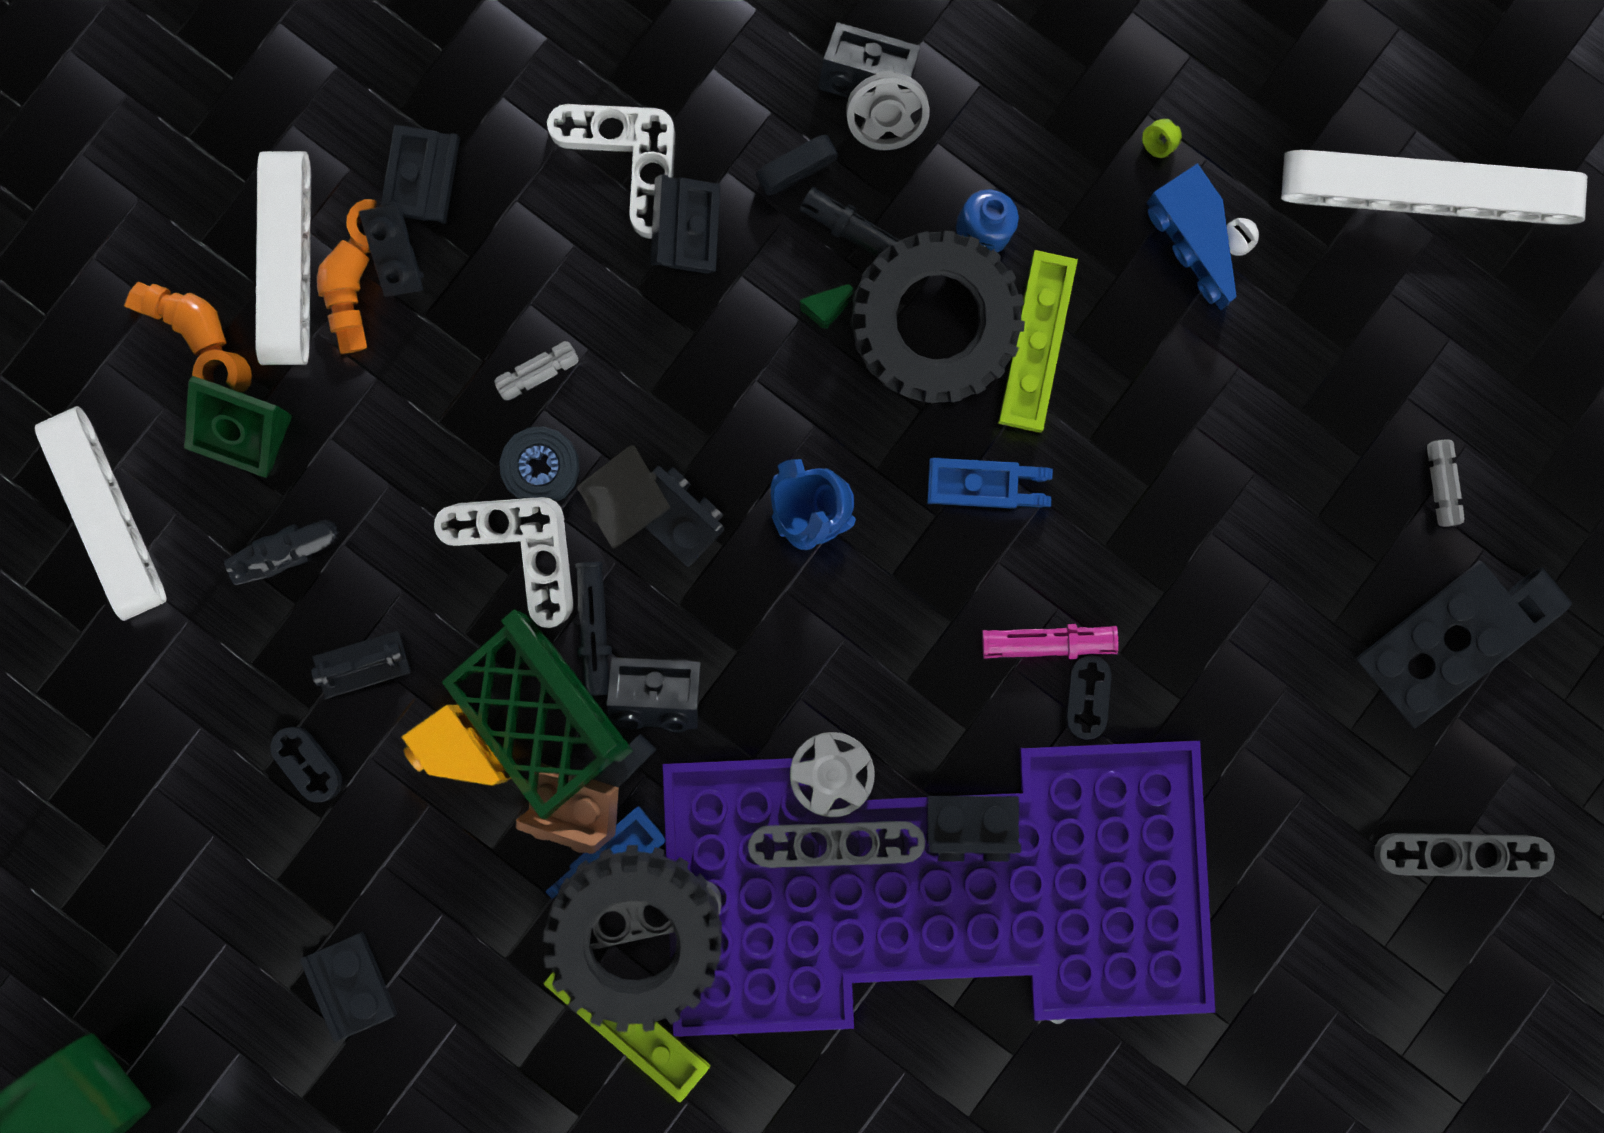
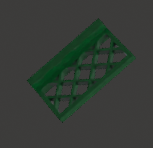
[442,609,633,820]

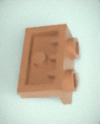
[516,763,619,854]

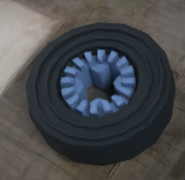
[499,426,580,502]

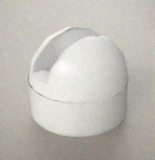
[1227,218,1259,255]

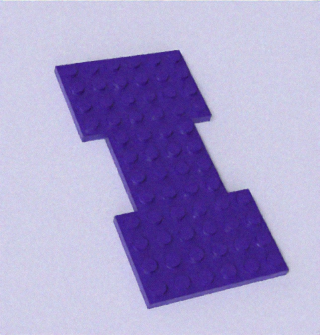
[663,741,1215,1037]

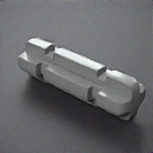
[494,341,578,400]
[1427,439,1465,527]

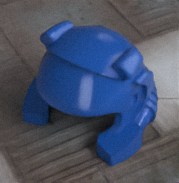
[770,459,856,550]

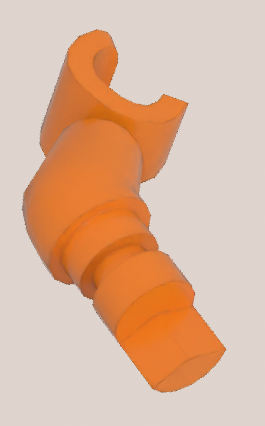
[317,199,378,354]
[124,282,252,392]

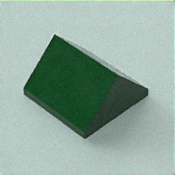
[184,376,292,478]

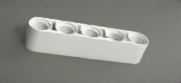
[256,151,311,365]
[35,406,167,621]

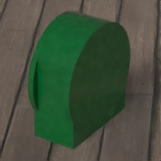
[0,1033,152,1133]

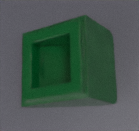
[800,284,854,330]

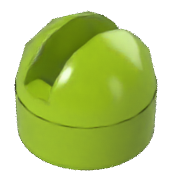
[1142,119,1182,158]

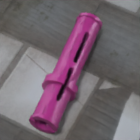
[982,624,1118,659]

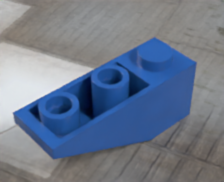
[1147,163,1237,310]

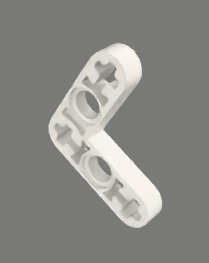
[547,104,675,238]
[434,497,573,628]

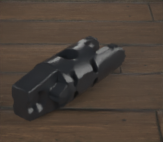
[224,519,339,585]

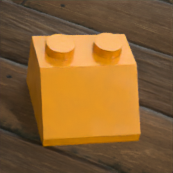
[402,705,511,785]

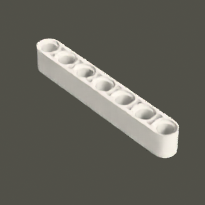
[1281,150,1587,224]

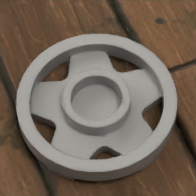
[846,71,929,150]
[790,732,875,817]

